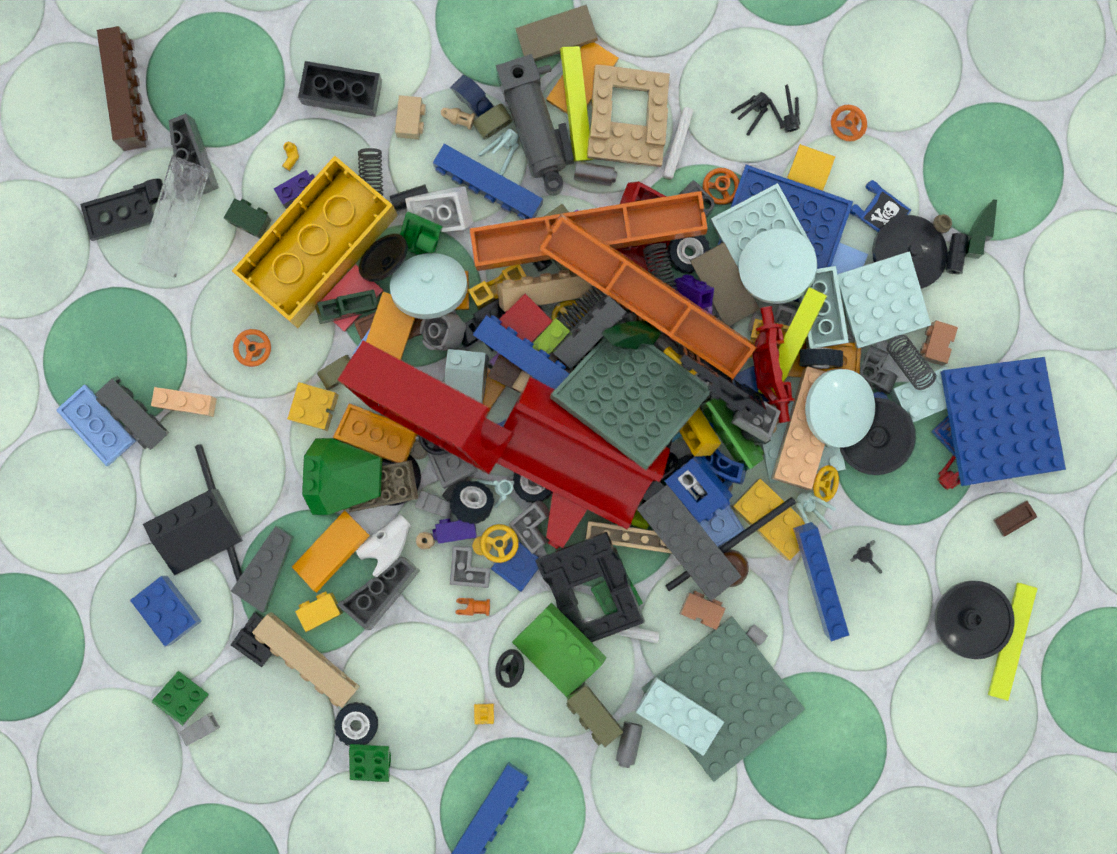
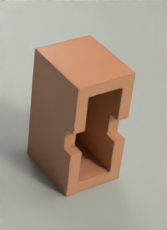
[920,321,958,366]
[679,591,726,630]

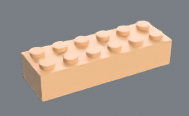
[771,366,825,490]

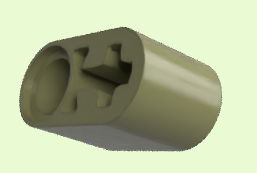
[473,104,513,139]
[317,355,351,390]

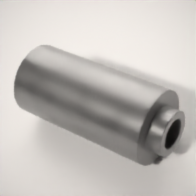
[574,161,617,186]
[616,721,643,768]

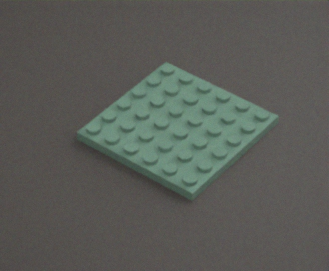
[550,321,710,470]
[641,616,805,782]

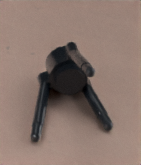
[769,84,801,133]
[731,92,771,136]
[850,540,882,574]

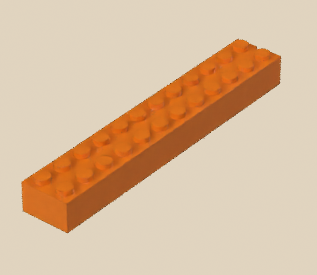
[470,191,708,271]
[539,213,756,379]

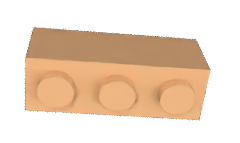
[151,387,217,417]

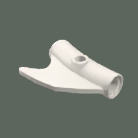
[356,514,411,577]

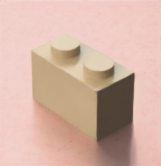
[395,95,426,140]

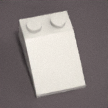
[405,186,473,232]

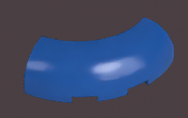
[701,423,746,485]

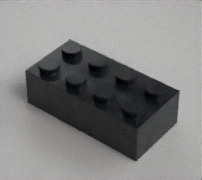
[298,61,382,117]

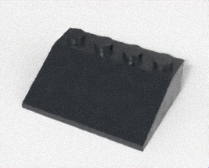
[143,489,243,575]

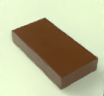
[993,500,1037,537]

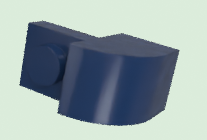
[450,75,494,118]

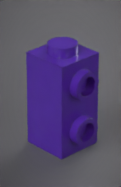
[273,170,315,209]
[673,274,714,309]
[432,518,477,544]

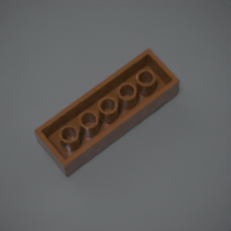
[97,26,148,151]

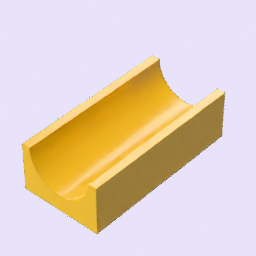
[232,155,398,328]

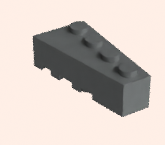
[169,113,219,202]
[552,294,626,369]
[95,376,169,450]
[231,526,294,613]
[337,557,421,630]

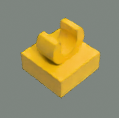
[474,703,494,724]

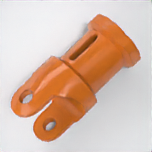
[455,598,490,616]

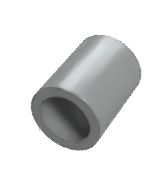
[746,624,768,646]

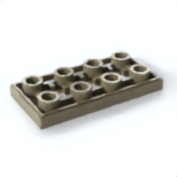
[515,4,598,61]
[690,242,760,326]
[349,460,418,512]

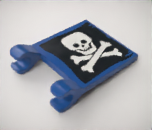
[850,180,911,232]

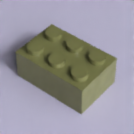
[566,682,623,747]

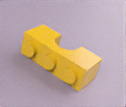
[468,264,526,310]

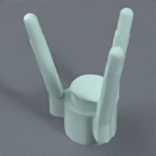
[478,129,520,175]
[477,479,514,508]
[795,491,836,529]

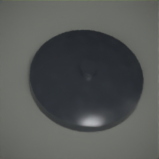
[872,215,948,289]
[840,398,916,475]
[935,581,1015,659]

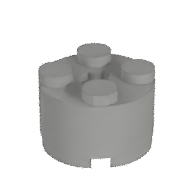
[420,312,466,351]

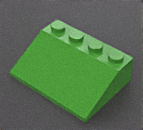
[701,398,764,471]
[512,602,607,697]

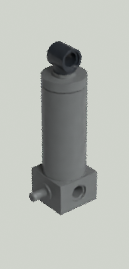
[496,54,566,196]

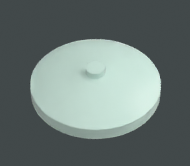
[739,229,817,304]
[390,253,468,319]
[805,369,875,447]

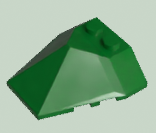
[302,438,382,515]

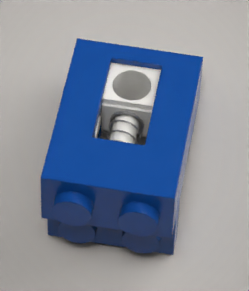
[665,456,733,523]

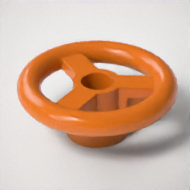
[831,105,867,141]
[703,168,740,205]
[233,329,271,367]

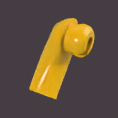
[282,141,299,171]

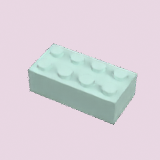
[798,266,849,349]
[635,677,724,756]

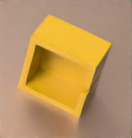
[287,382,339,431]

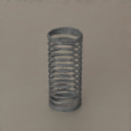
[358,148,384,196]
[642,243,679,292]
[557,286,613,331]
[886,335,936,390]

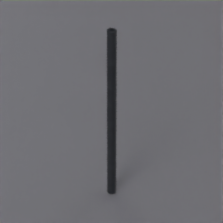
[195,444,242,581]
[665,497,796,591]

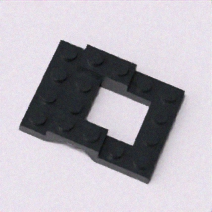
[678,344,767,417]
[535,531,645,642]

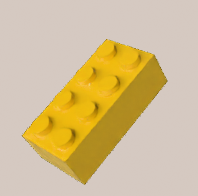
[731,478,805,561]

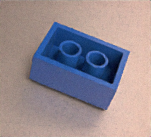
[130,576,202,647]

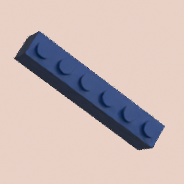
[433,143,543,220]
[473,315,569,389]
[793,522,849,642]
[451,762,529,854]

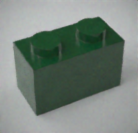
[224,198,271,239]

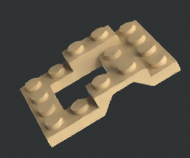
[587,64,670,167]

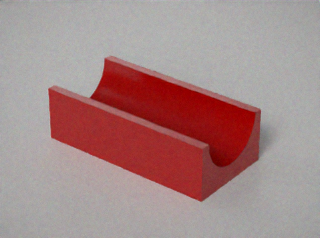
[337,340,514,474]
[497,377,670,530]

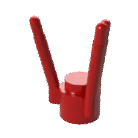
[937,455,960,490]

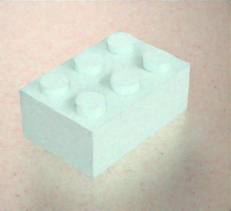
[890,367,948,422]

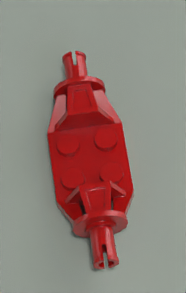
[752,306,795,423]

